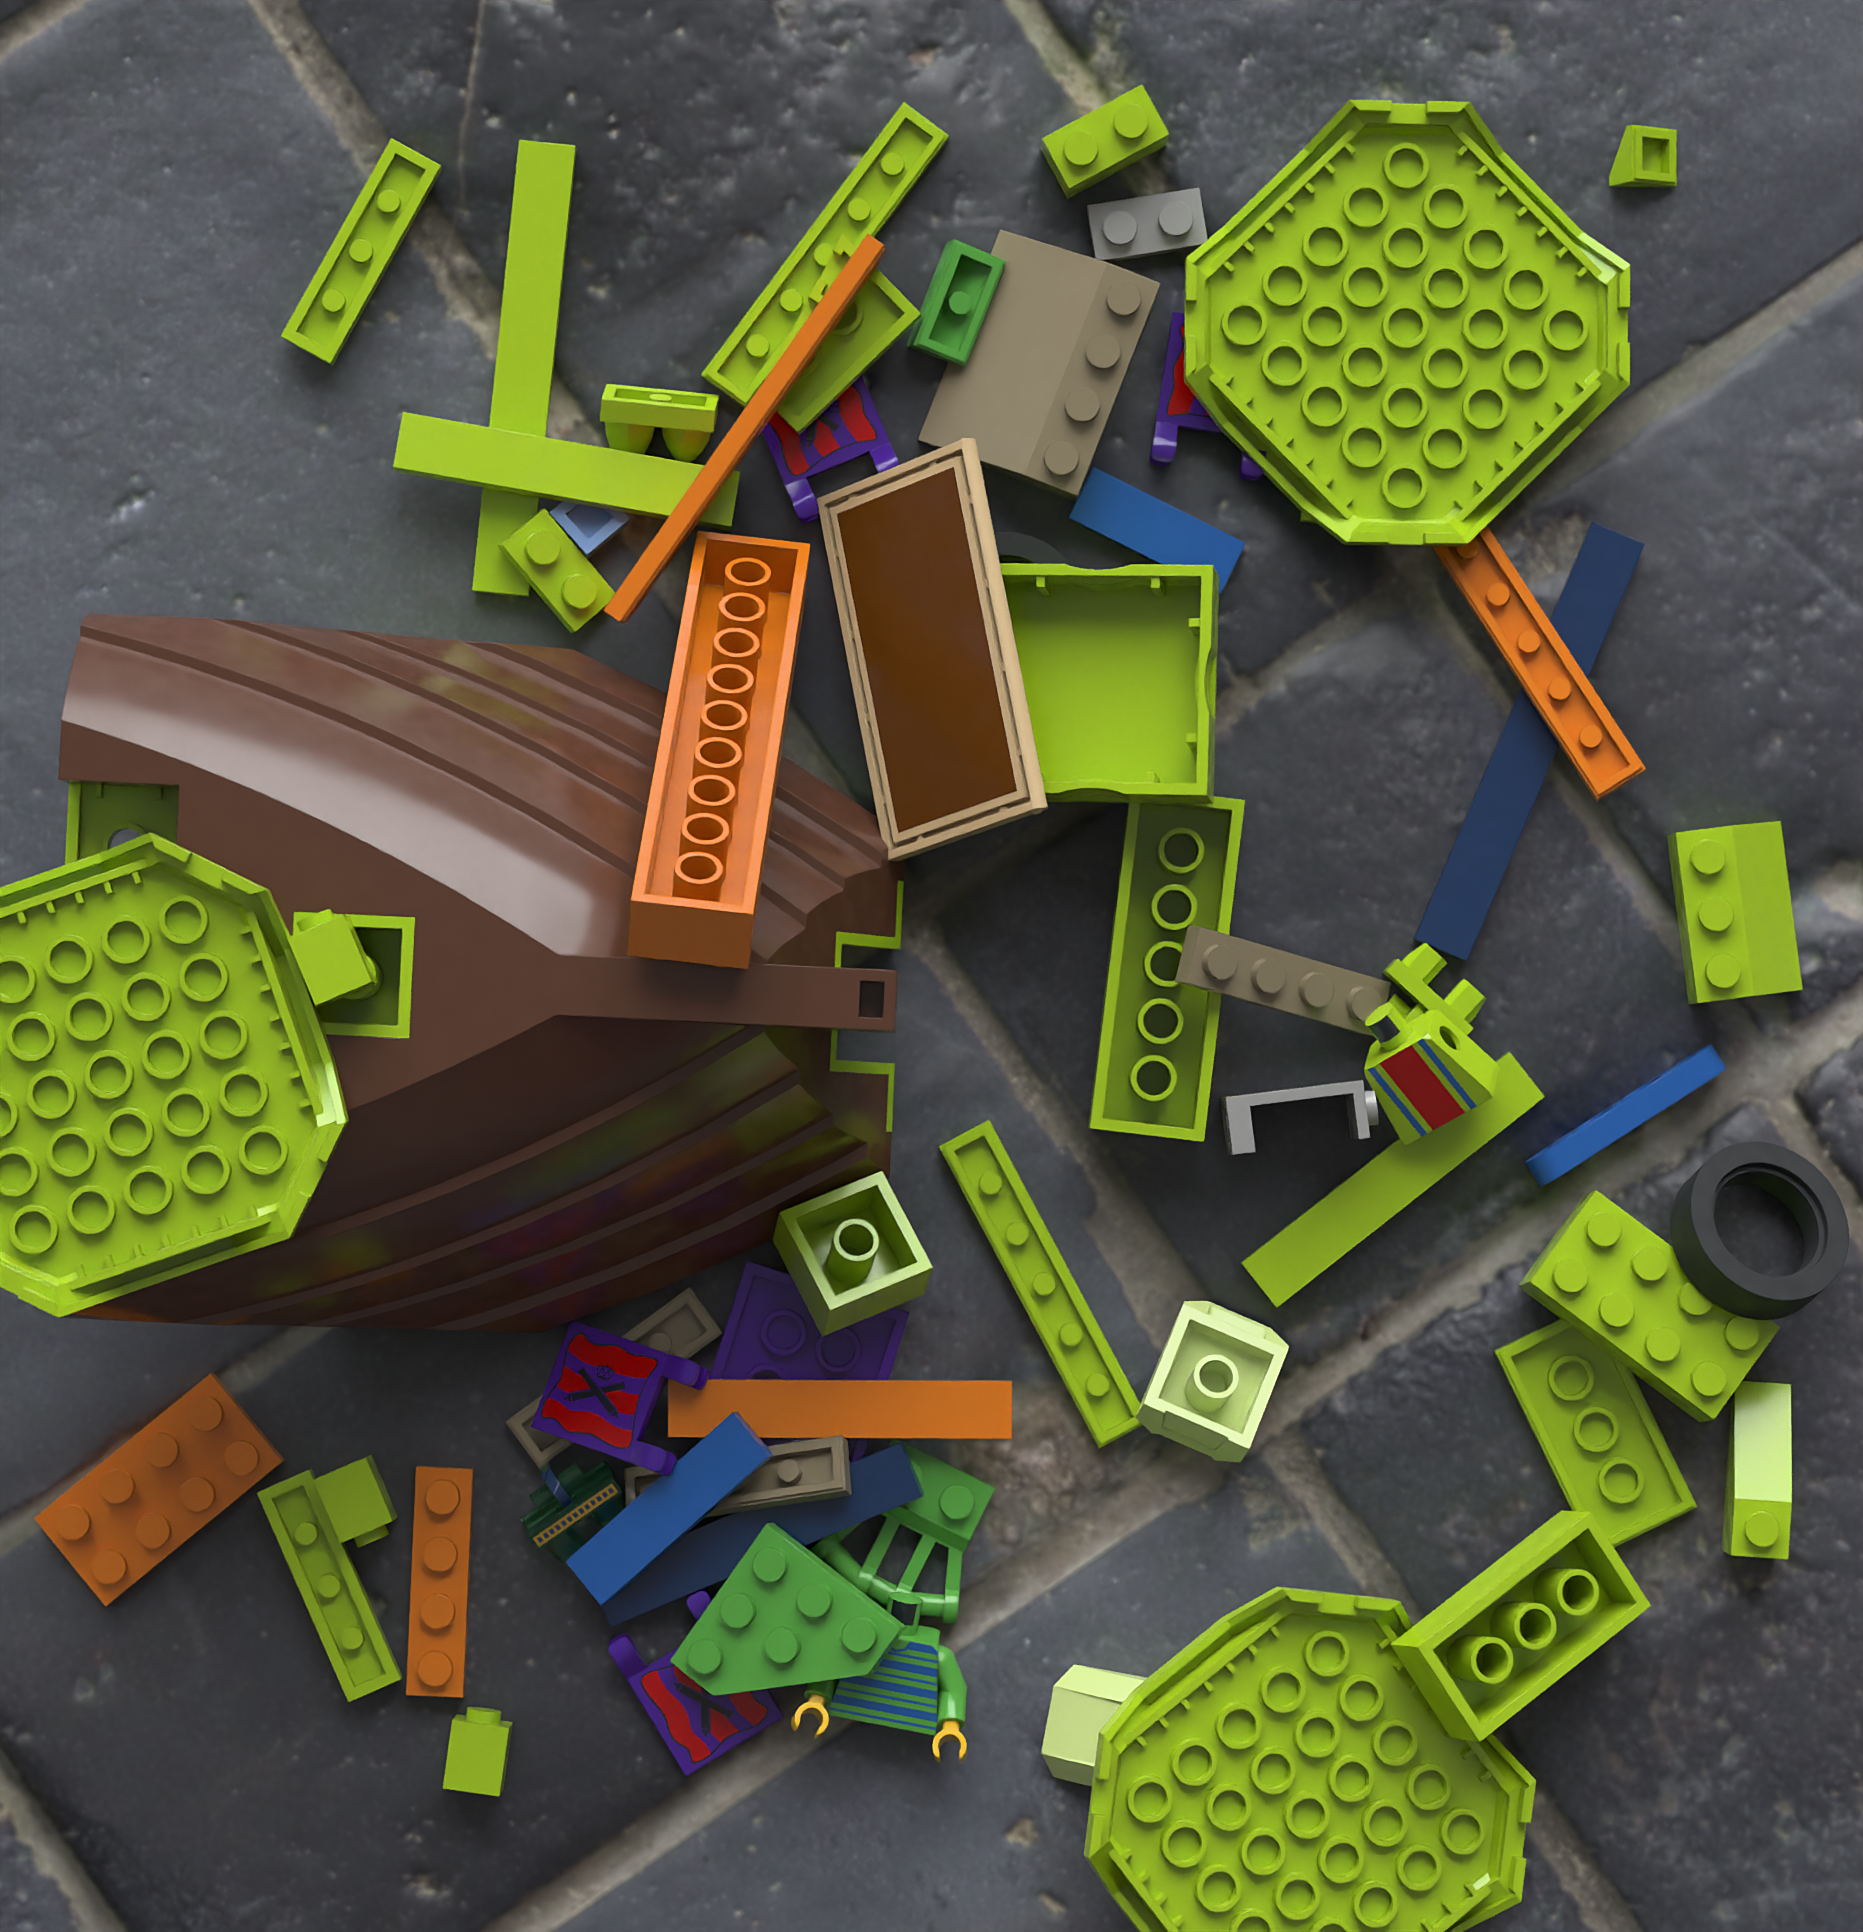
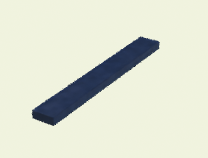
[1413,522,1645,962]

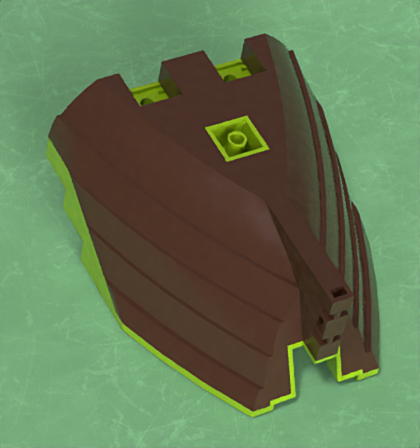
[53,613,905,1332]

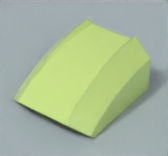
[1135,1301,1289,1463]
[1041,1665,1147,1786]

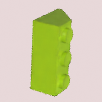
[1667,821,1803,1004]

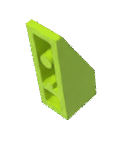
[1722,1381,1792,1559]

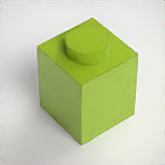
[287,909,377,1007]
[313,1454,398,1548]
[443,1707,513,1796]

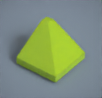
[1609,125,1677,187]

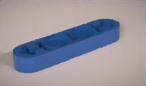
[1525,1044,1727,1187]

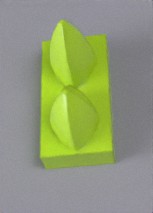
[600,384,719,463]

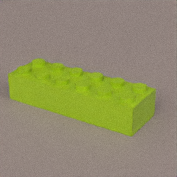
[1088,796,1245,1142]

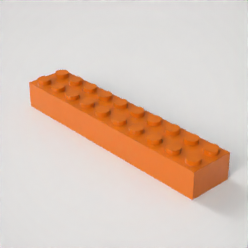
[627,531,810,969]

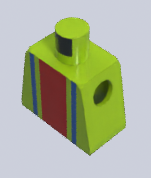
[1364,1003,1500,1146]

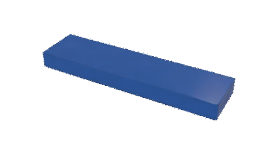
[565,1412,774,1606]

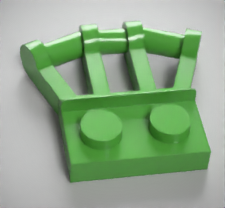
[809,1438,995,1624]

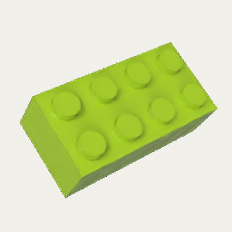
[1518,1190,1780,1423]
[1390,1510,1651,1742]

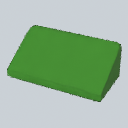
[906,239,1006,367]

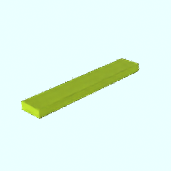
[701,102,949,408]
[393,412,740,531]
[1240,1052,1545,1308]
[939,1120,1143,1448]

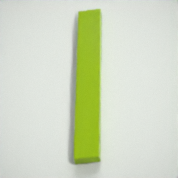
[472,140,577,597]

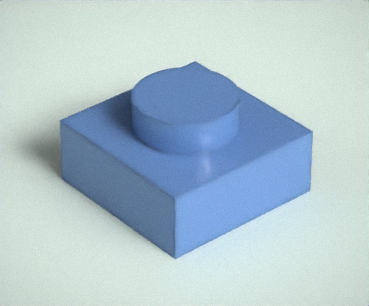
[549,501,630,559]

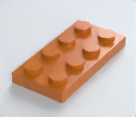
[34,1373,285,1607]

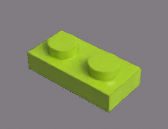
[498,508,615,633]

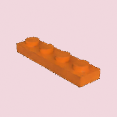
[406,1465,475,1698]

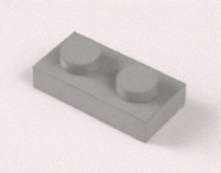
[1087,188,1208,262]

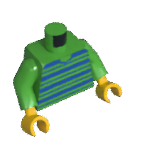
[791,1592,967,1763]

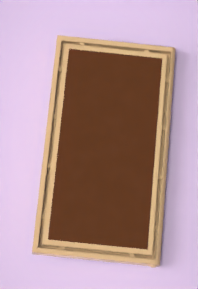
[817,438,1048,861]

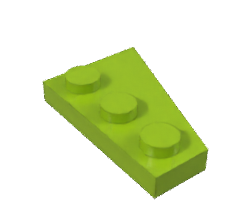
[765,233,922,435]

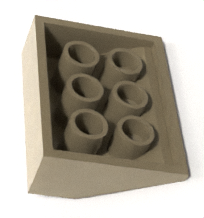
[918,229,1161,503]

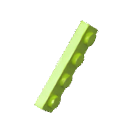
[281,138,443,366]
[257,1468,403,1702]

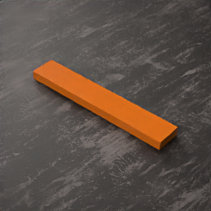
[1430,526,1646,802]
[668,1379,1012,1439]

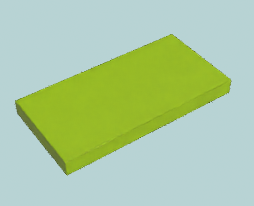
[1494,1318,1697,1547]

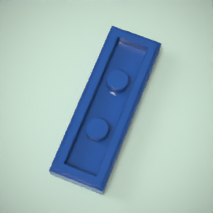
[1068,467,1246,595]

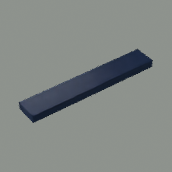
[602,1442,925,1627]

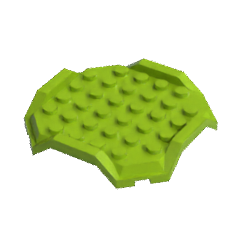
[1184,100,1630,546]
[0,833,349,1318]
[1084,1586,1536,1932]

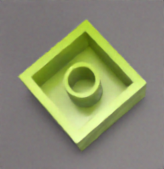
[772,1171,933,1337]

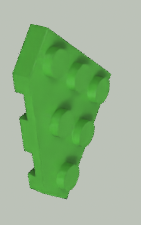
[670,1522,906,1696]

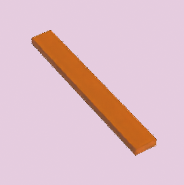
[604,233,885,625]

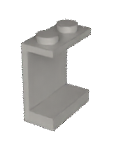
[1220,1080,1379,1155]

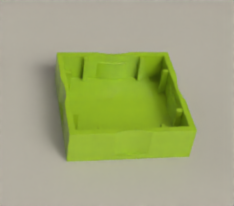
[1000,563,1219,804]

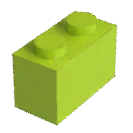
[1041,84,1169,199]

